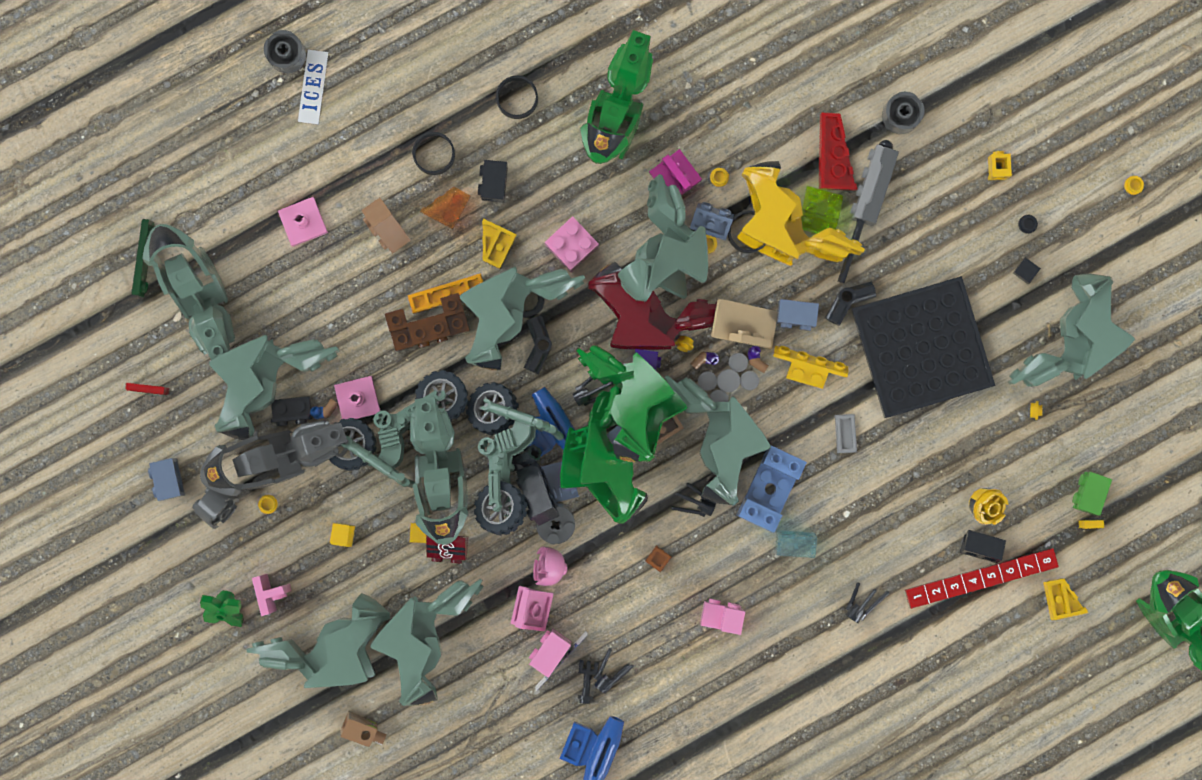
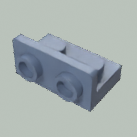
[690,202,734,241]

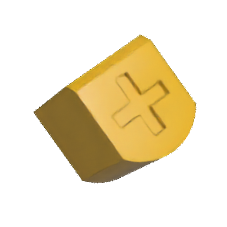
[330,523,355,547]

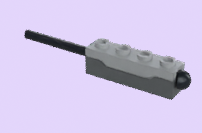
[837,140,899,284]

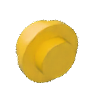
[710,168,729,187]
[1124,176,1144,195]
[675,336,694,352]
[1030,401,1042,420]
[258,495,278,514]

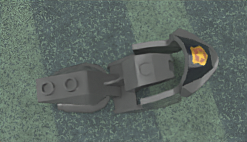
[200,420,347,496]

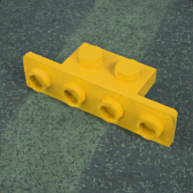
[773,346,849,389]

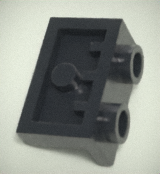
[271,396,312,426]

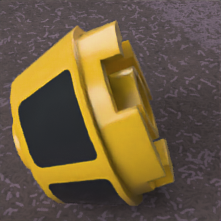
[969,488,1009,525]

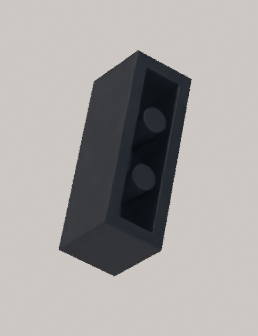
[516,462,560,526]

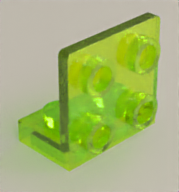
[801,186,843,234]

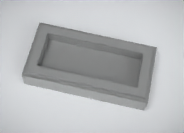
[835,414,857,453]

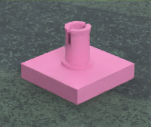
[278,197,328,247]
[334,376,381,419]

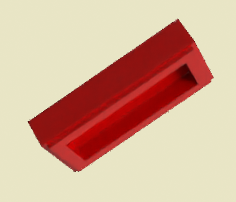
[125,383,169,395]

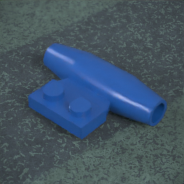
[527,387,575,457]
[559,716,624,780]

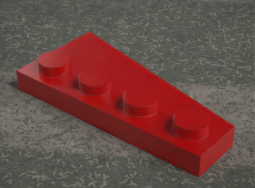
[819,112,858,191]

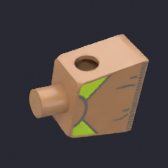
[341,711,387,747]

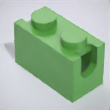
[1072,472,1112,516]

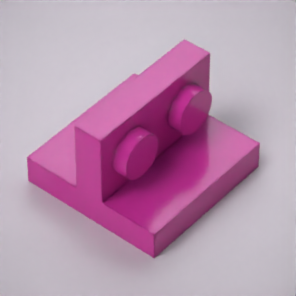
[649,149,702,196]

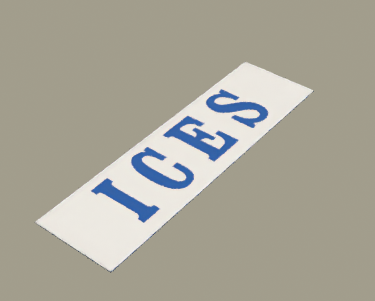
[298,50,328,124]
[535,631,588,691]

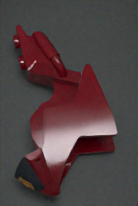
[588,262,717,350]

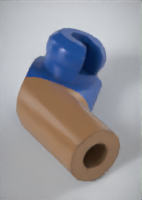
[310,399,338,419]

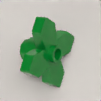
[200,590,244,627]

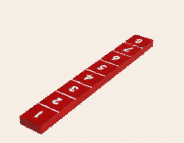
[905,548,1059,609]

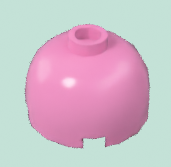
[533,546,567,586]

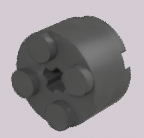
[264,30,306,74]
[882,91,924,134]
[192,488,239,529]
[536,502,575,545]

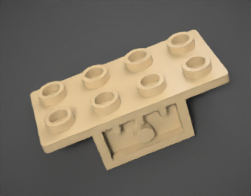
[711,299,778,349]

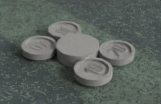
[698,353,759,402]

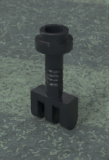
[578,660,599,704]

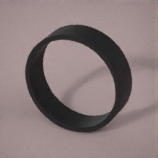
[496,75,538,119]
[412,132,455,175]
[728,210,766,253]

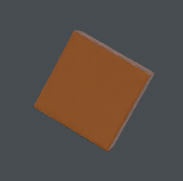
[645,545,672,573]

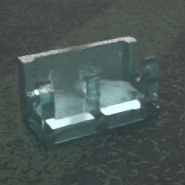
[776,530,817,558]

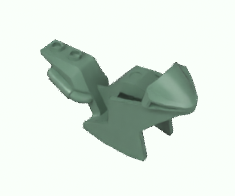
[618,174,708,302]
[1008,274,1135,387]
[246,593,390,688]

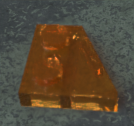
[420,187,471,230]

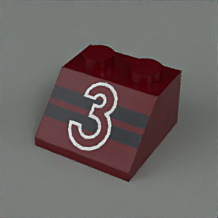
[426,535,469,564]

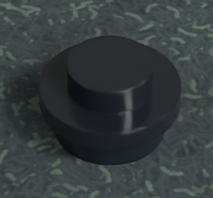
[1018,215,1038,234]

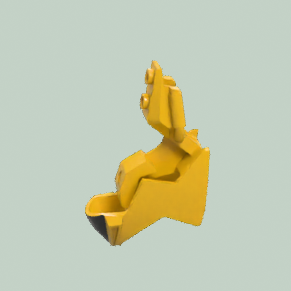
[737,161,865,266]

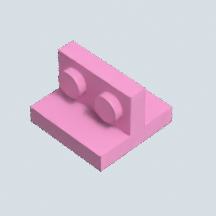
[252,574,292,616]
[510,586,554,631]

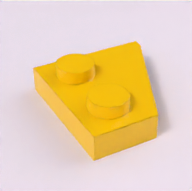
[482,219,517,269]
[1043,578,1088,620]

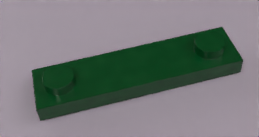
[131,219,155,297]

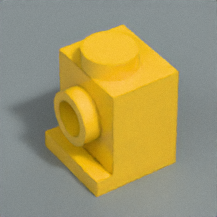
[988,151,1012,180]

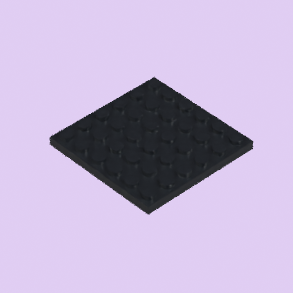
[851,276,996,419]

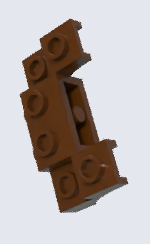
[385,293,470,352]

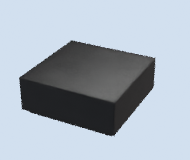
[1013,257,1041,284]

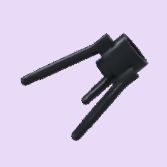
[572,376,613,406]
[671,483,716,517]
[845,582,889,623]
[594,648,634,694]

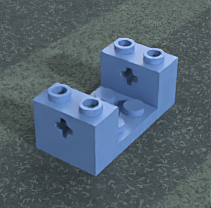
[736,446,807,533]

